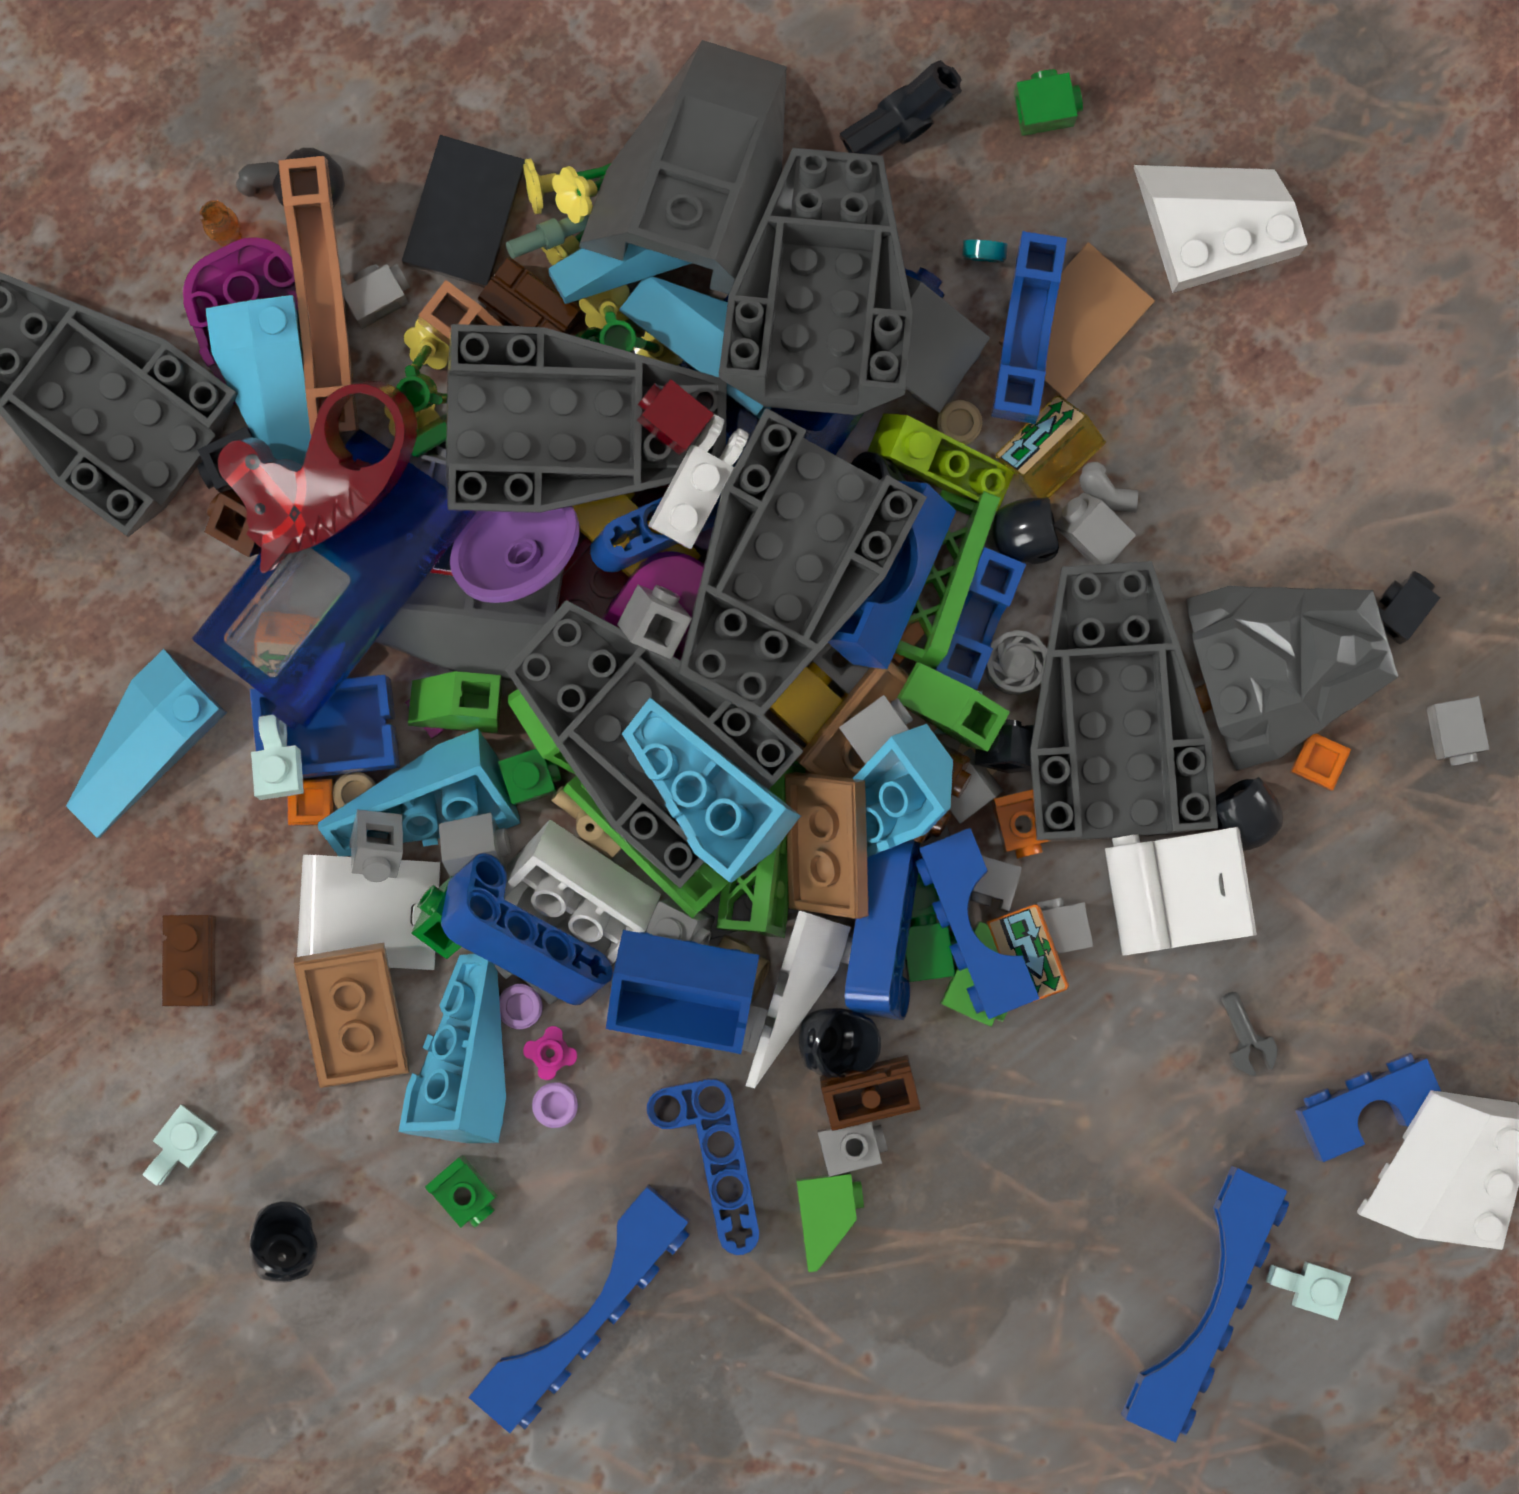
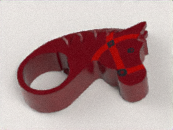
[218,381,418,573]

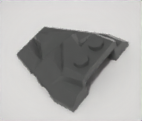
[1186,586,1399,771]

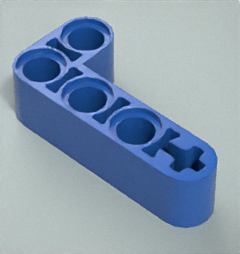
[590,432,741,572]
[845,839,921,1020]
[441,853,613,1005]
[647,1078,759,1255]

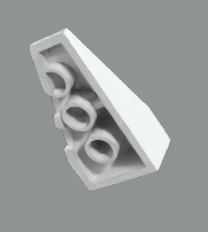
[746,911,853,1088]

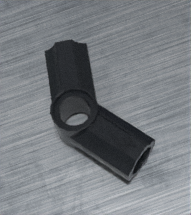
[839,60,962,155]

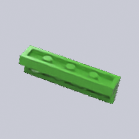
[895,489,1000,669]
[717,761,806,938]
[563,775,729,919]

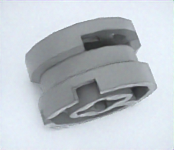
[985,630,1047,696]

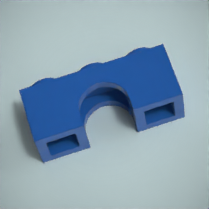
[930,547,1026,690]
[1295,1053,1441,1162]

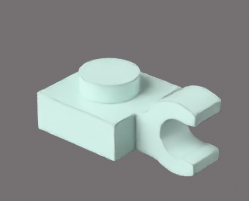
[251,714,304,800]
[143,1105,218,1186]
[1265,1261,1351,1320]

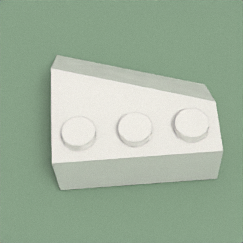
[1134,165,1308,293]
[504,820,661,965]
[1357,1090,1519,1250]

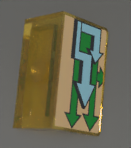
[995,395,1107,498]

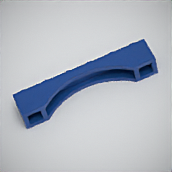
[1121,1166,1289,1443]
[468,1185,690,1433]

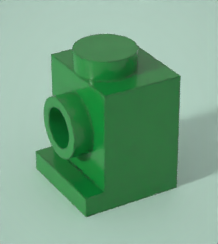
[425,1155,498,1228]

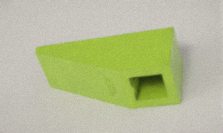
[868,413,1015,511]

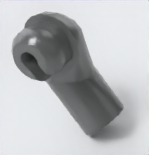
[236,162,279,197]

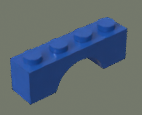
[991,231,1067,424]
[828,481,956,669]
[915,828,1040,1019]

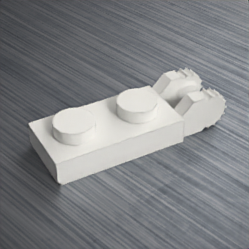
[648,414,749,549]

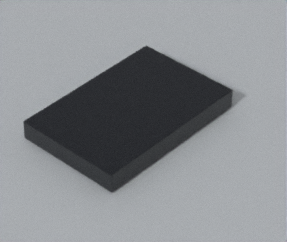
[402,135,525,288]

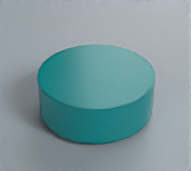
[962,240,1008,263]

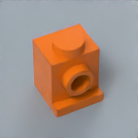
[991,789,1049,859]

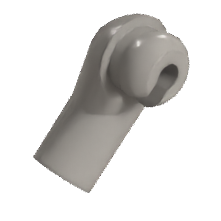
[1079,462,1138,513]

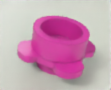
[523,1026,577,1080]

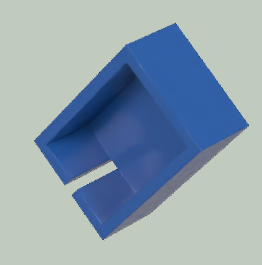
[250,675,400,778]
[606,930,759,1054]

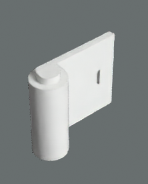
[1105,827,1257,956]
[297,855,440,970]

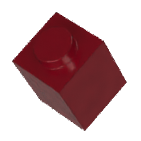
[637,379,714,455]

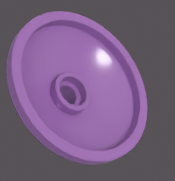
[450,506,579,603]

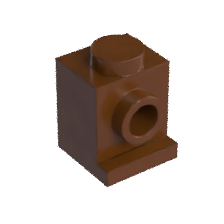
[204,488,262,557]

